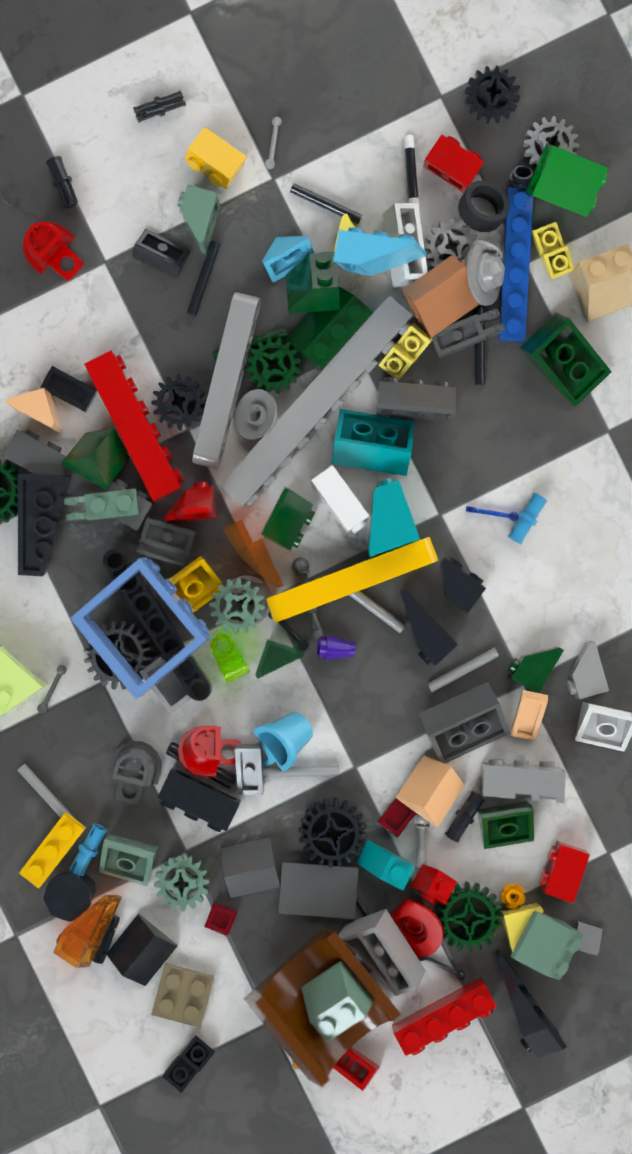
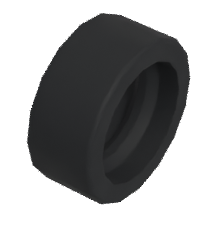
[458,181,510,232]

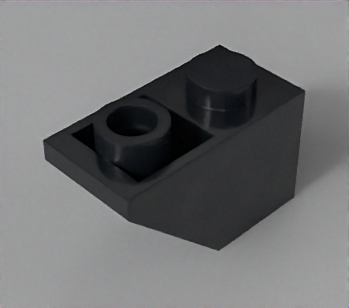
[440,557,486,613]

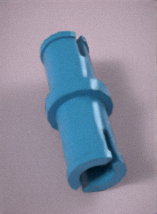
[507,493,547,545]
[69,823,107,876]

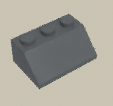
[376,377,456,421]
[418,682,510,764]

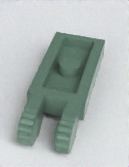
[64,489,139,521]

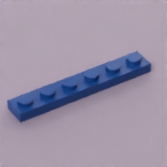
[499,188,533,342]

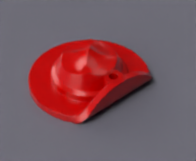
[390,899,444,957]

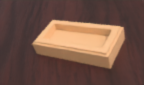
[511,690,548,741]

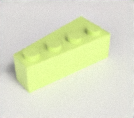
[0,645,48,716]

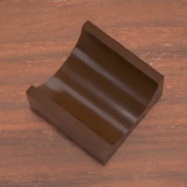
[243,930,401,1087]

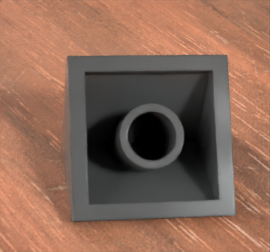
[220,837,280,898]

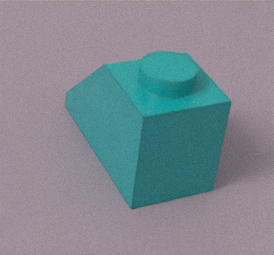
[356,839,415,890]

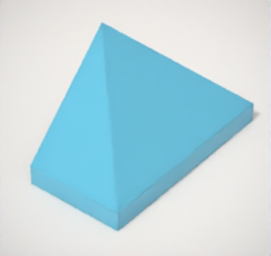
[262,236,315,282]

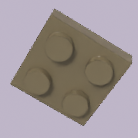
[151,963,214,1028]

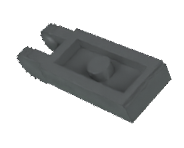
[432,309,505,358]

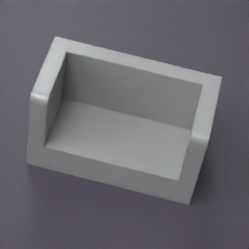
[139,656,191,714]

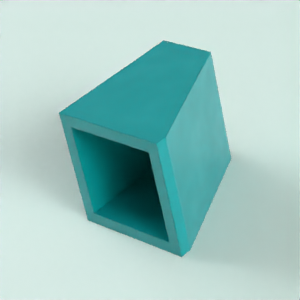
[367,478,420,558]

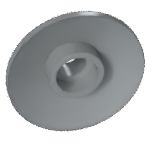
[235,389,277,440]

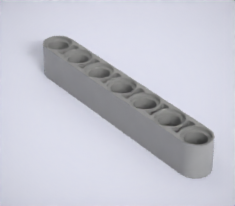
[192,292,261,469]

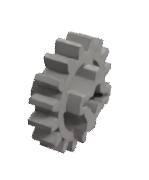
[523,116,579,166]
[424,219,478,268]

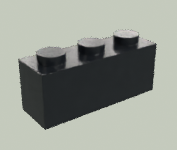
[157,768,241,832]

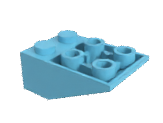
[333,227,427,276]

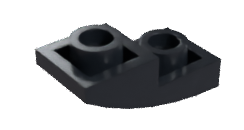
[161,1035,215,1093]

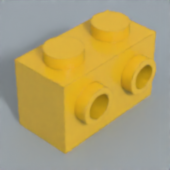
[185,127,247,190]

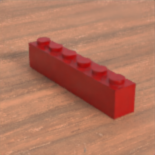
[84,350,184,503]

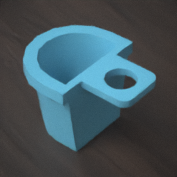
[253,712,313,772]

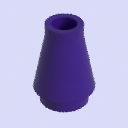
[317,635,355,660]

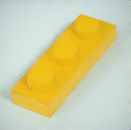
[19,812,86,889]

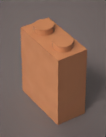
[402,255,479,338]

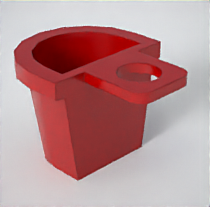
[23,221,83,281]
[178,725,242,777]

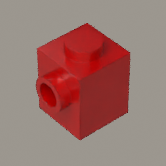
[411,864,457,905]

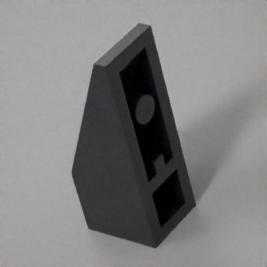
[400,589,458,666]

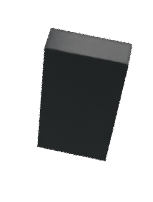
[40,366,98,413]

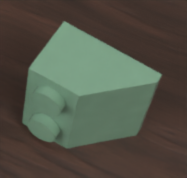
[178,184,220,254]
[510,910,584,980]
[302,960,374,1042]

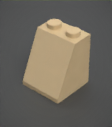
[569,243,632,322]

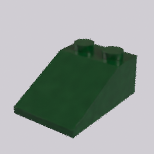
[519,312,612,407]
[261,487,316,551]

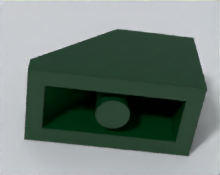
[508,647,564,693]

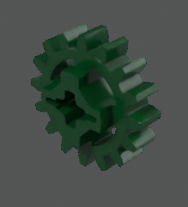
[246,338,301,394]

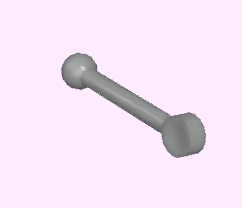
[265,117,282,170]

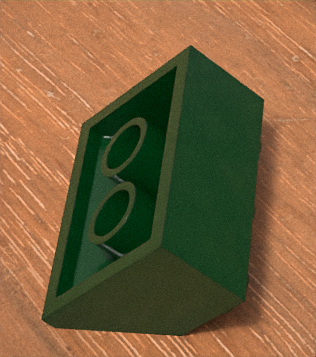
[284,286,373,372]

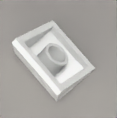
[575,702,632,751]

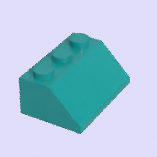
[331,409,415,476]

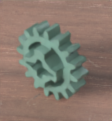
[209,578,266,634]
[154,854,210,912]

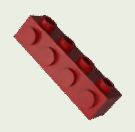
[392,977,497,1056]

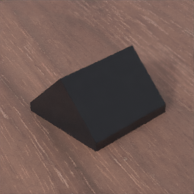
[106,913,178,986]

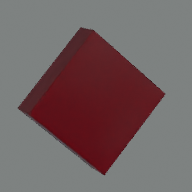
[204,902,238,936]

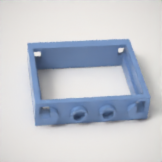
[70,557,212,699]

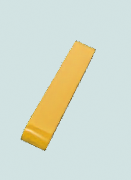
[266,537,439,623]

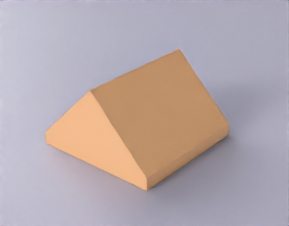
[6,388,62,433]
[395,756,465,828]

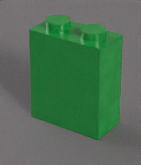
[526,143,608,217]

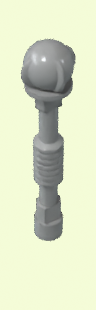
[414,813,430,894]

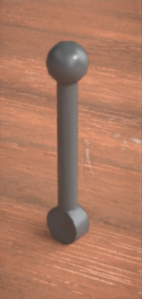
[37,665,67,714]

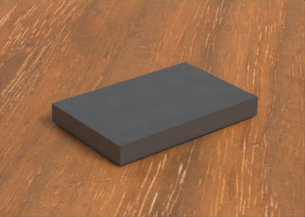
[279,861,359,919]

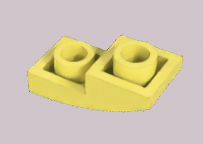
[531,222,574,279]
[379,323,433,380]

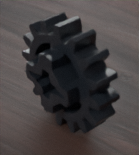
[465,66,520,124]
[151,374,207,431]

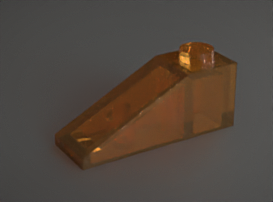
[53,895,122,968]

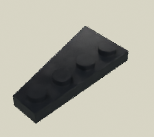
[18,473,71,577]

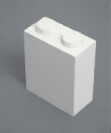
[311,465,369,534]

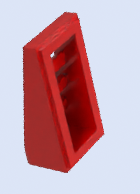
[333,1047,380,1091]

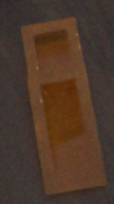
[223,520,284,588]

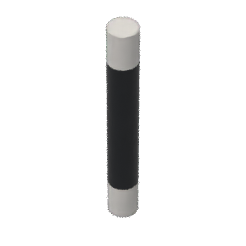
[404,135,420,212]

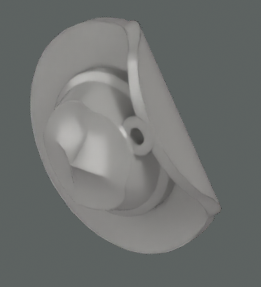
[467,240,505,306]

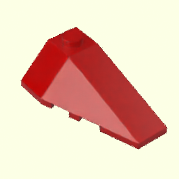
[164,482,218,523]

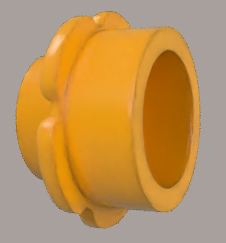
[500,883,526,909]

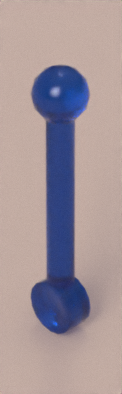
[466,506,519,521]

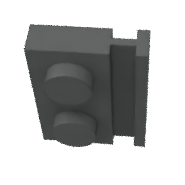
[136,517,196,567]

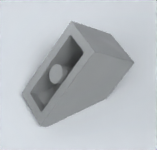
[567,641,609,699]

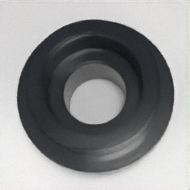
[509,165,534,189]

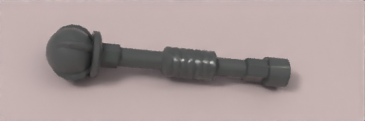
[292,557,324,639]

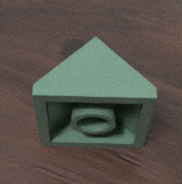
[99,834,159,886]

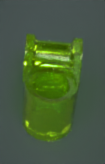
[210,633,250,684]

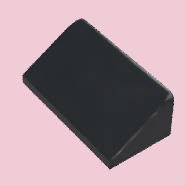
[132,228,191,278]

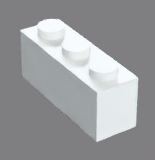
[383,203,428,288]

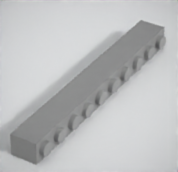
[219,295,413,508]

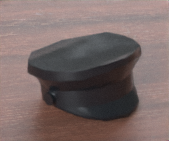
[43,873,96,922]

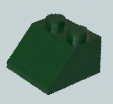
[286,252,340,314]

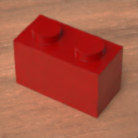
[423,134,484,193]
[539,841,590,903]

